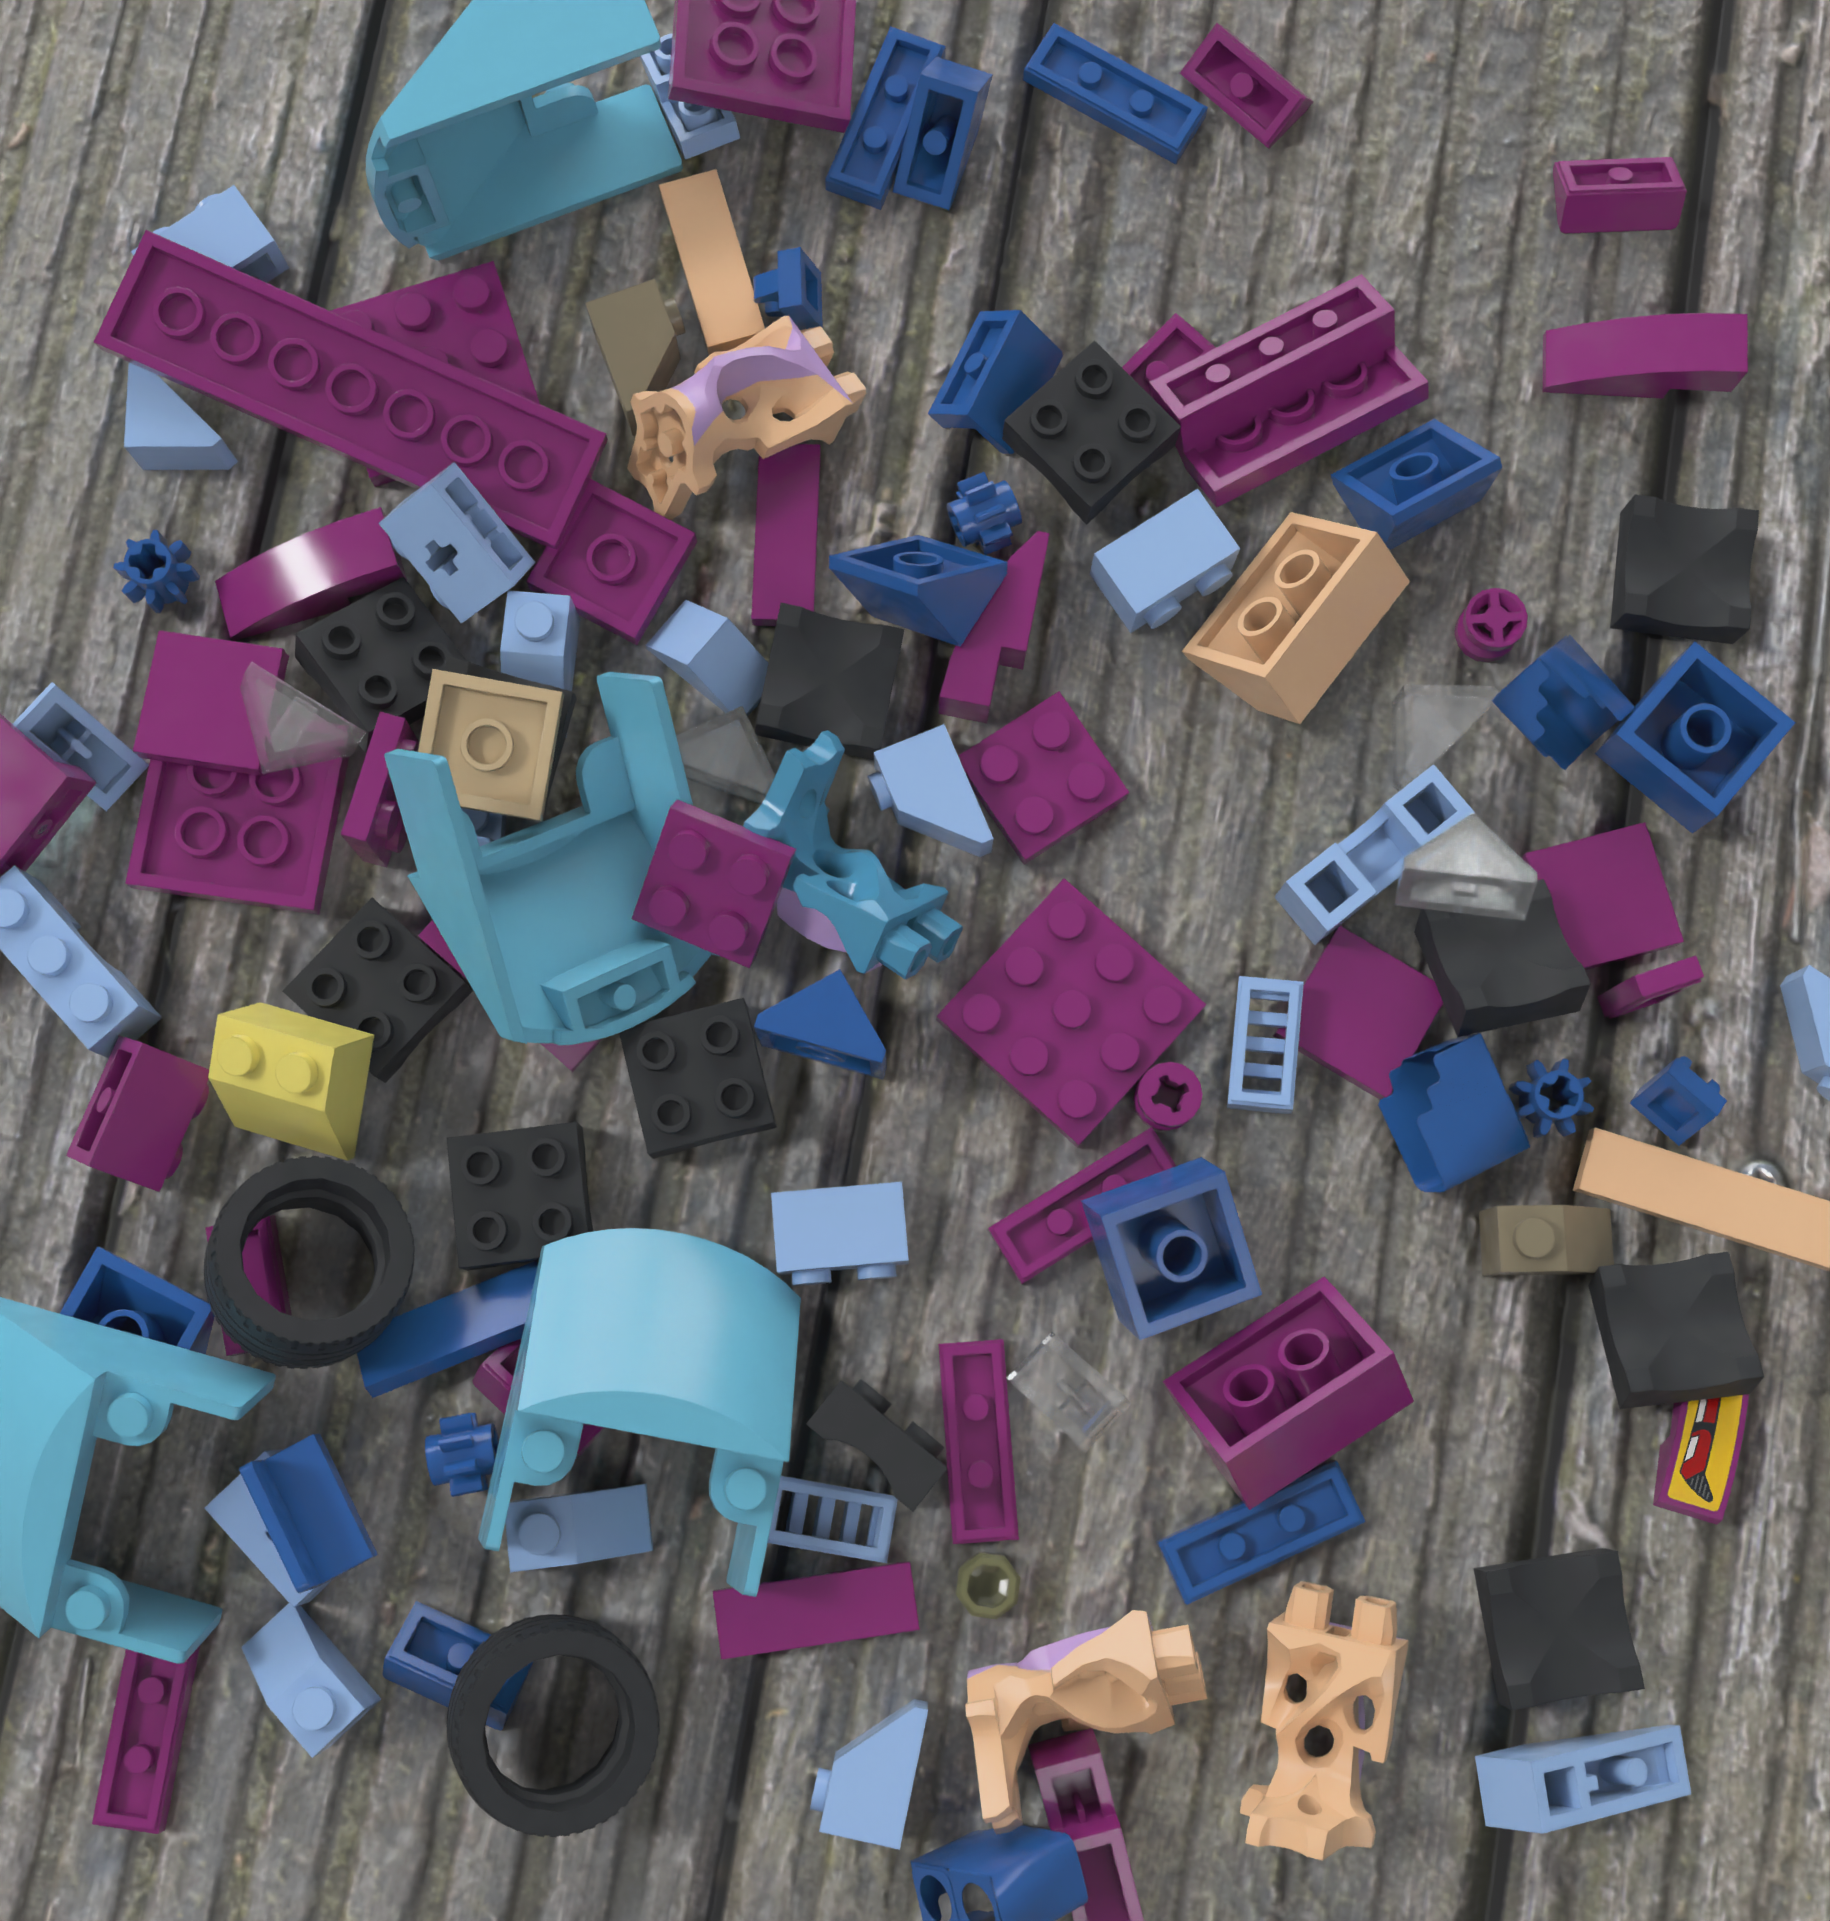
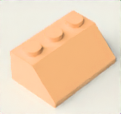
[1182,512,1410,724]

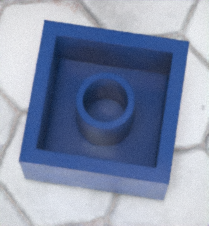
[1595,642,1796,834]
[1081,1157,1262,1340]

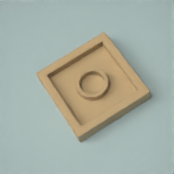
[418,669,564,822]

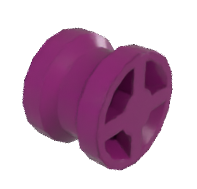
[1454,588,1528,662]
[1133,1062,1203,1132]

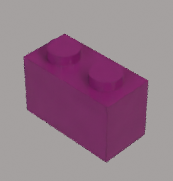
[66,1035,209,1192]

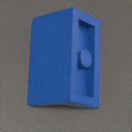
[928,310,1063,454]
[239,1433,378,1593]

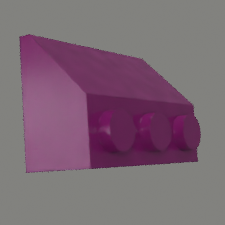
[1163,1276,1414,1510]

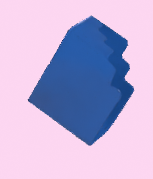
[1492,635,1635,770]
[1378,1033,1530,1192]
[910,1825,1088,1921]

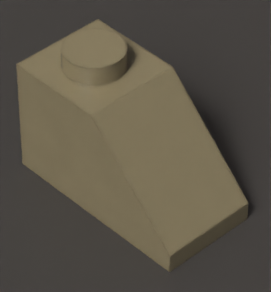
[585,279,686,436]
[1479,1205,1614,1276]

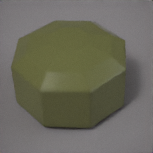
[955,1551,1020,1620]

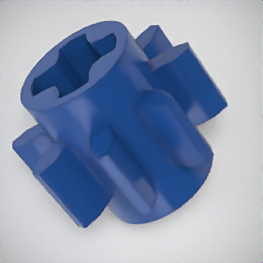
[947,472,1022,555]
[113,530,200,613]
[1508,1058,1594,1138]
[425,1412,499,1497]

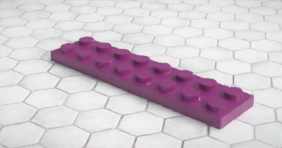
[94,230,608,550]

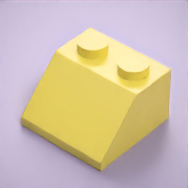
[208,1002,374,1161]

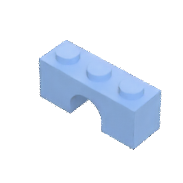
[1274,764,1475,945]
[0,865,162,1058]

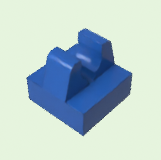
[753,247,823,330]
[1630,1056,1727,1146]

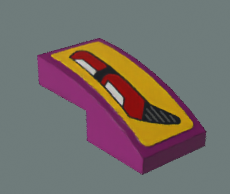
[1653,1394,1749,1525]

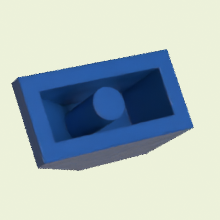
[892,57,993,210]

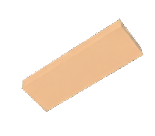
[659,169,765,355]

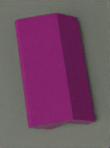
[1149,274,1429,508]

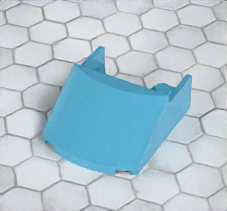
[366,0,683,261]
[384,672,719,1045]
[478,1228,801,1597]
[0,1297,276,1664]

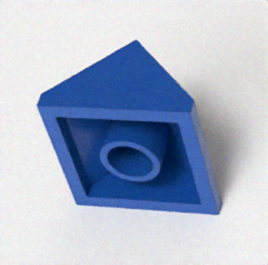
[1331,419,1503,550]
[829,535,1008,647]
[754,969,887,1080]
[60,1246,215,1354]

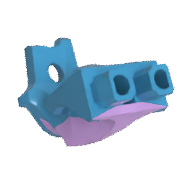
[743,730,963,980]

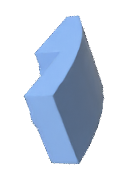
[639,33,740,160]

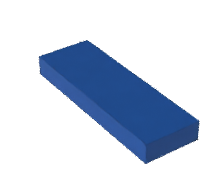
[1023,23,1208,164]
[825,26,946,210]
[357,1261,538,1398]
[1156,1460,1366,1605]

